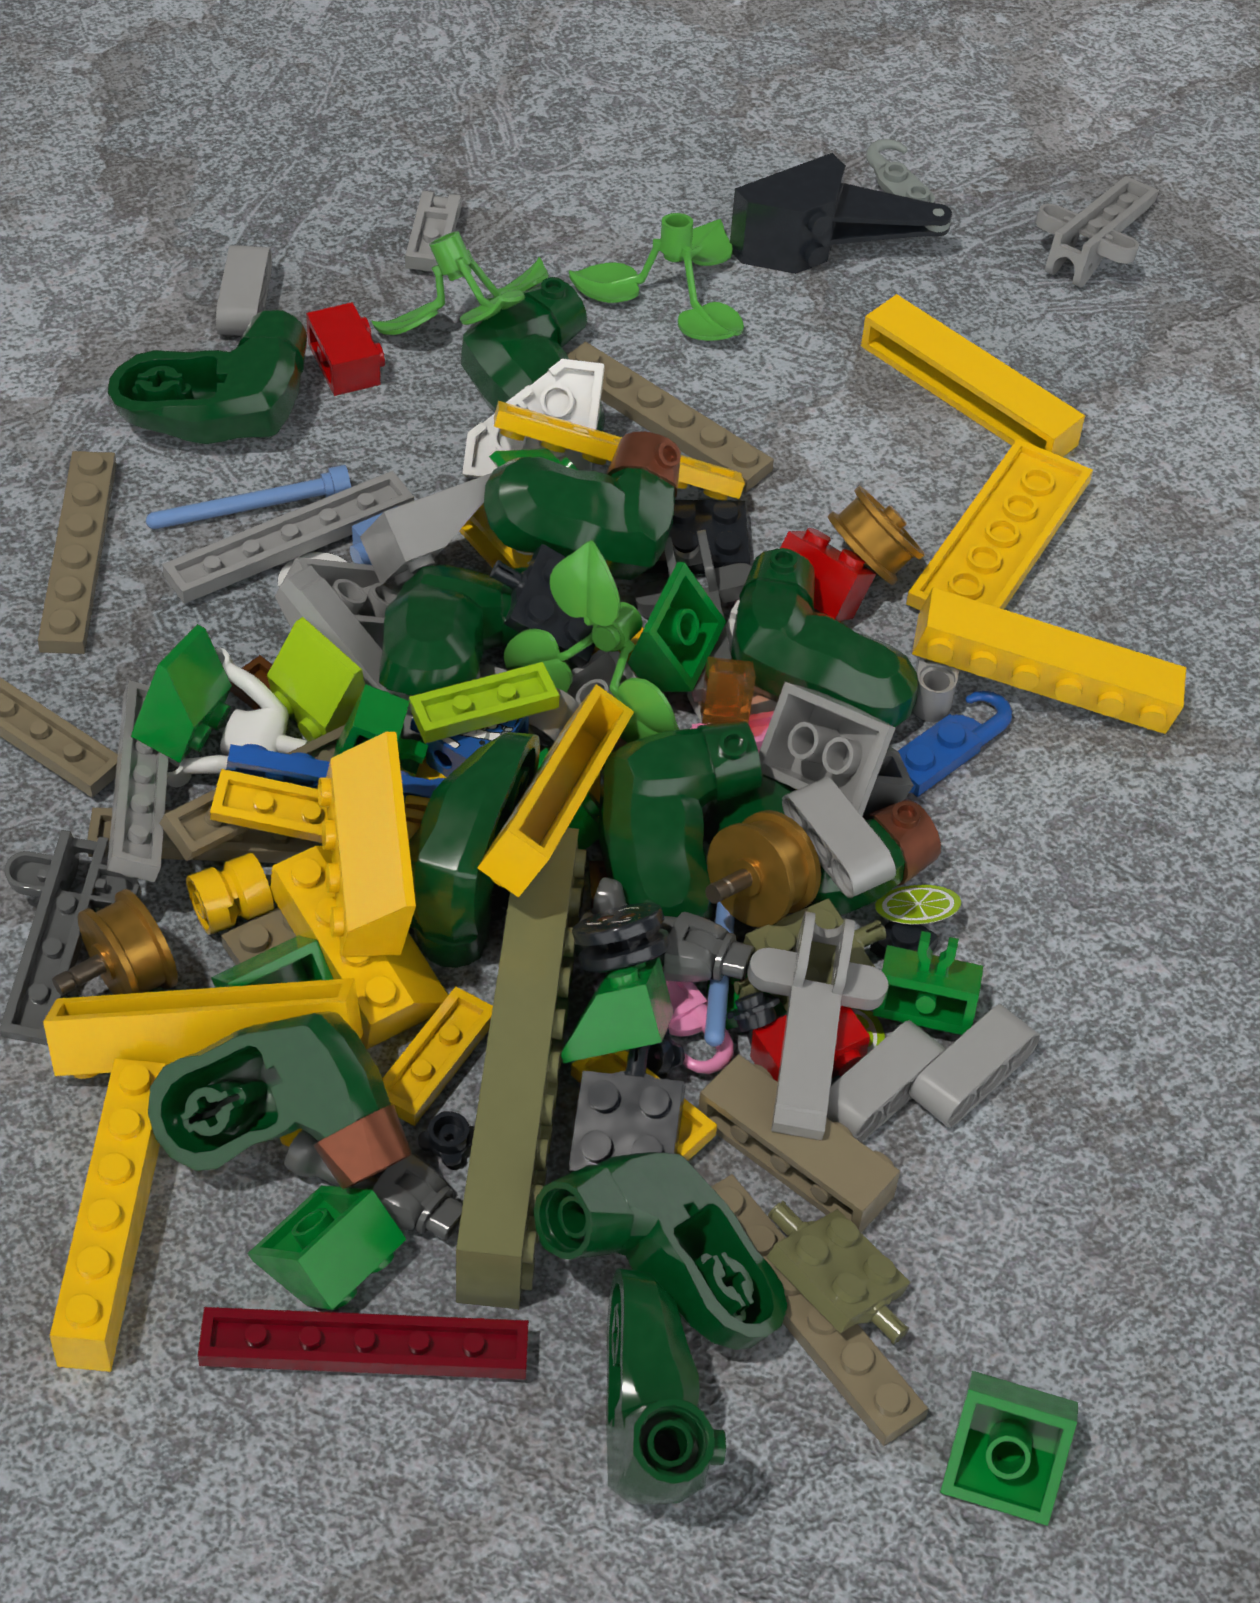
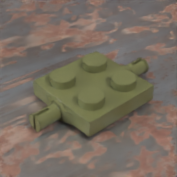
[734,898,886,1011]
[766,1201,911,1344]

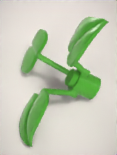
[569,213,744,341]
[372,231,549,335]
[504,540,680,743]

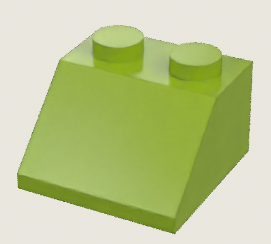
[267,617,365,742]

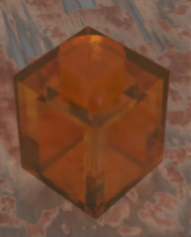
[700,657,756,725]

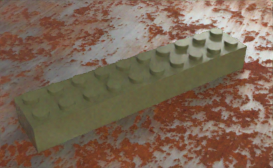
[456,828,587,1310]

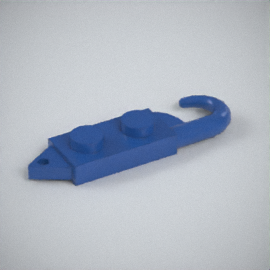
[898,690,1012,797]

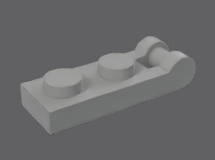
[405,191,462,272]

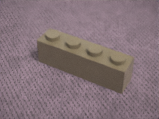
[698,1054,900,1233]

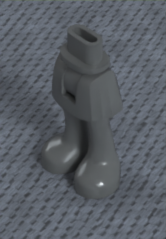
[575,877,755,982]
[284,1130,463,1241]

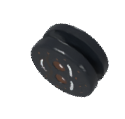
[572,903,671,972]

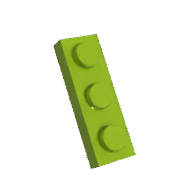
[409,662,560,743]

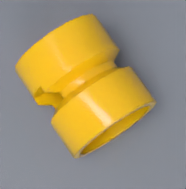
[186,853,274,935]

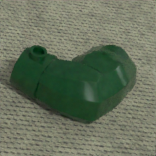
[460,277,605,432]
[108,310,307,444]
[731,548,918,727]
[379,565,528,695]
[598,721,762,920]
[409,732,540,968]
[534,1152,788,1350]
[606,1268,726,1505]

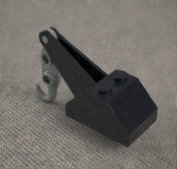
[730,139,952,274]

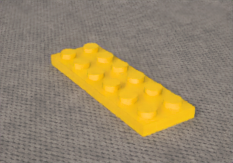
[906,438,1093,611]

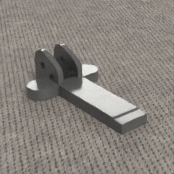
[635,529,752,702]
[0,830,142,1046]

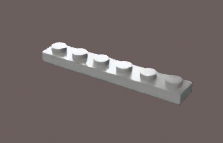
[162,470,414,604]
[107,680,168,882]

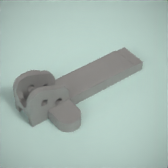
[1035,176,1159,287]
[278,565,422,741]
[747,911,888,1141]

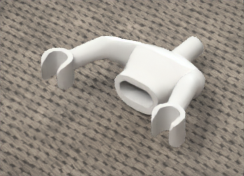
[167,648,309,787]

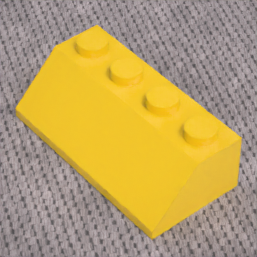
[318,732,416,956]
[270,846,448,1049]

